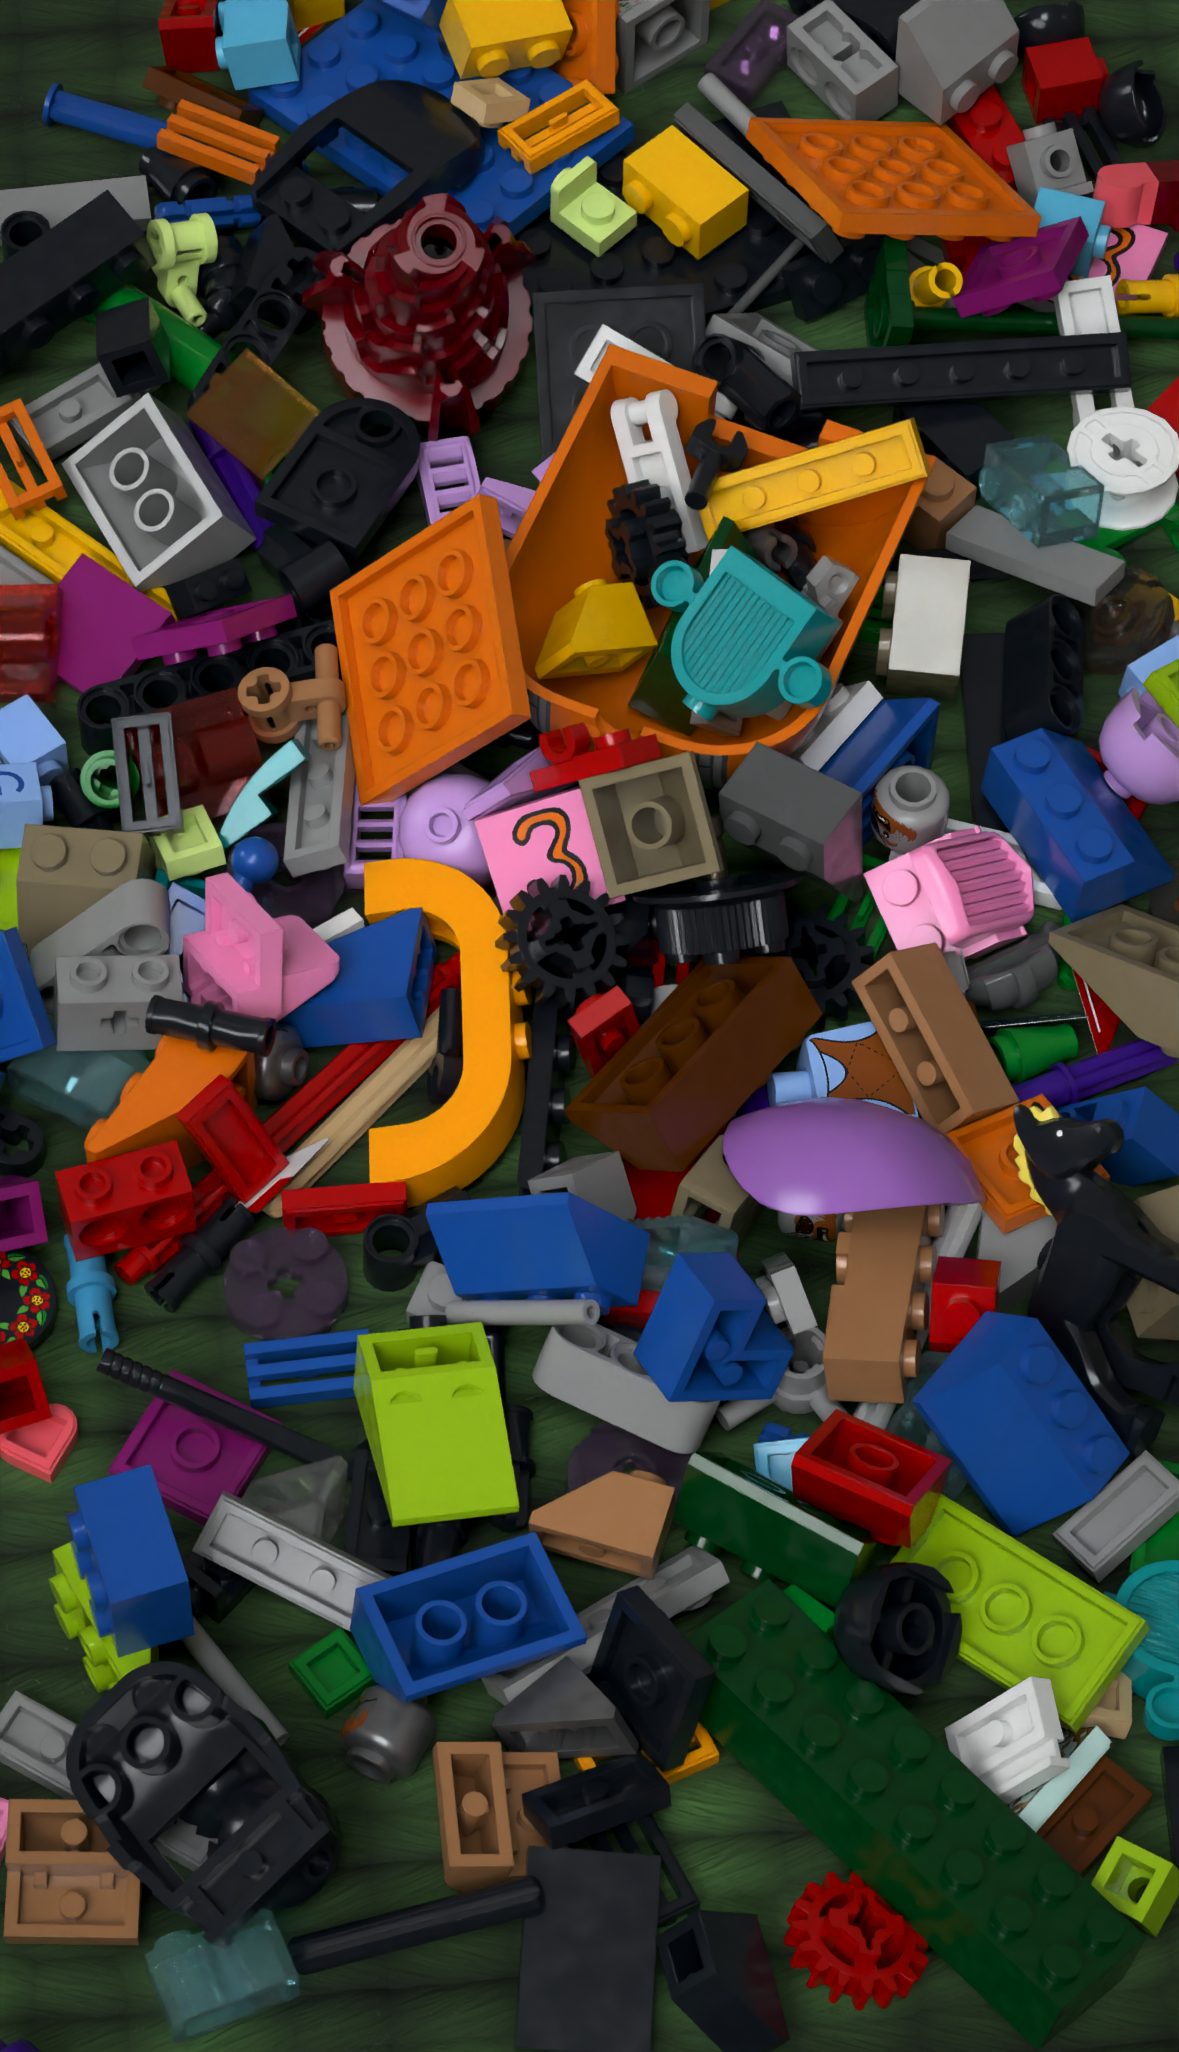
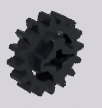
[605,479,689,610]
[495,874,630,1010]
[745,905,874,1029]

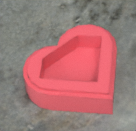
[0,1403,79,1484]

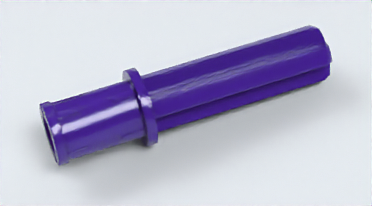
[188,404,275,549]
[1011,1039,1177,1108]

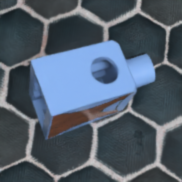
[767,1021,919,1118]

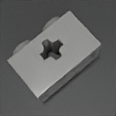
[53,955,183,1051]

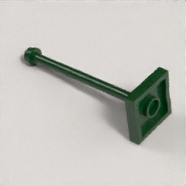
[863,236,1179,348]

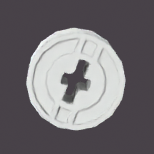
[1064,406,1179,531]

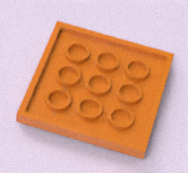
[746,117,1041,242]
[329,494,531,806]

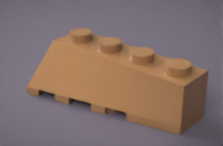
[822,1204,945,1403]

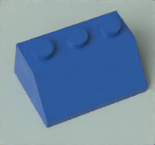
[819,698,940,848]
[980,728,1175,923]
[425,1192,650,1315]
[911,1311,1130,1536]
[350,1531,587,1703]

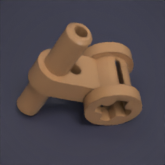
[238,643,346,751]

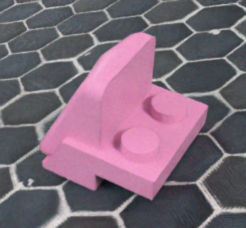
[863,826,1035,961]
[183,872,340,1023]

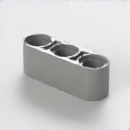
[29,878,170,1020]
[532,1323,721,1454]

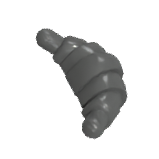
[965,921,1061,1011]

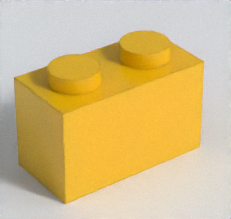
[439,0,573,79]
[622,125,749,260]

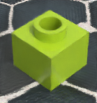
[1091,1836,1179,1937]

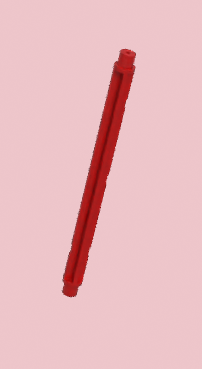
[114,952,461,1286]

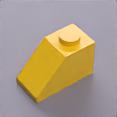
[535,579,658,680]

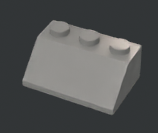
[62,393,257,591]

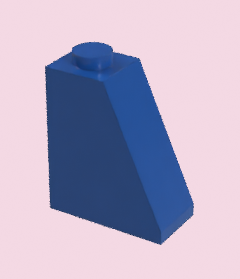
[278,907,438,1048]

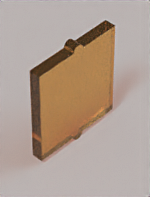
[186,348,321,480]

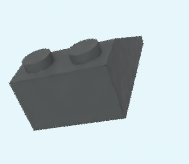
[719,742,863,904]

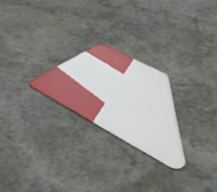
[233,1138,329,1213]

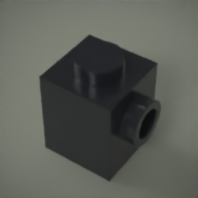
[95,297,171,398]

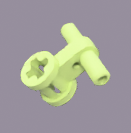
[146,212,218,327]

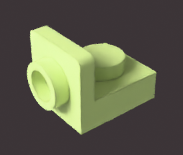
[550,156,637,257]
[149,804,226,881]

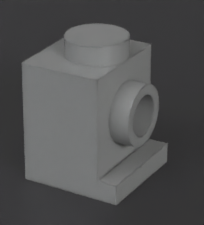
[1006,121,1094,209]

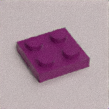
[952,216,1089,318]
[132,594,297,666]

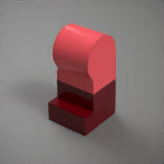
[1093,160,1179,232]

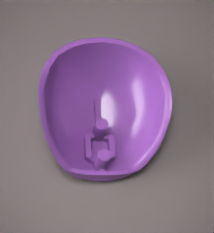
[723,1097,987,1216]

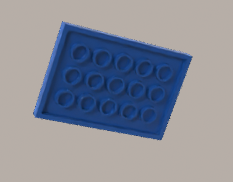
[248,0,635,236]

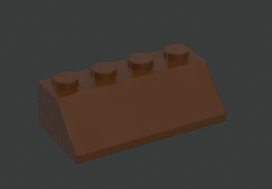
[564,956,823,1172]

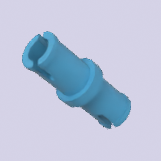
[63,1234,120,1353]

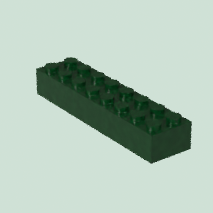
[687,1579,1147,2051]

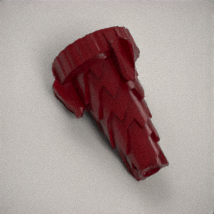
[302,193,537,442]

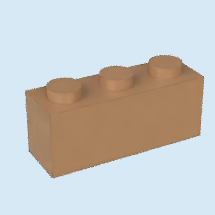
[851,942,1020,1134]

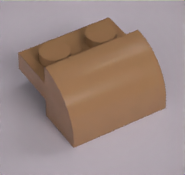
[432,1742,568,1892]
[3,1799,144,1945]

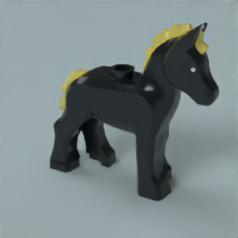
[1013,1102,1179,1457]

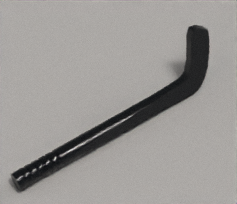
[96,1348,371,1481]

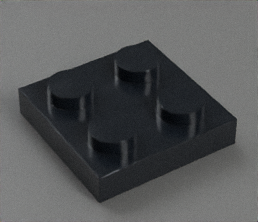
[588,1585,716,1772]

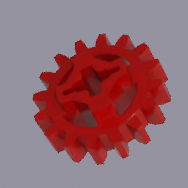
[783,1871,929,2011]

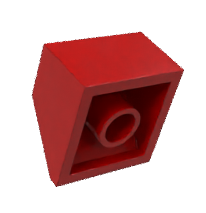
[791,1409,953,1549]

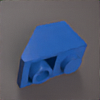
[1055,1086,1179,1186]

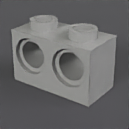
[786,0,898,121]

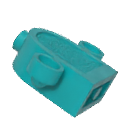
[651,545,841,722]
[1104,1560,1179,1741]

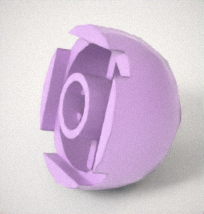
[1099,687,1179,805]
[398,774,494,889]

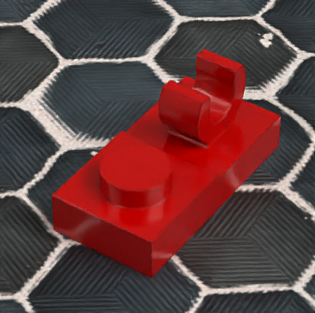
[529,722,662,792]
[567,985,640,1079]

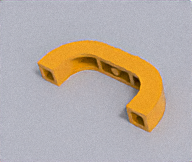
[364,858,532,1208]

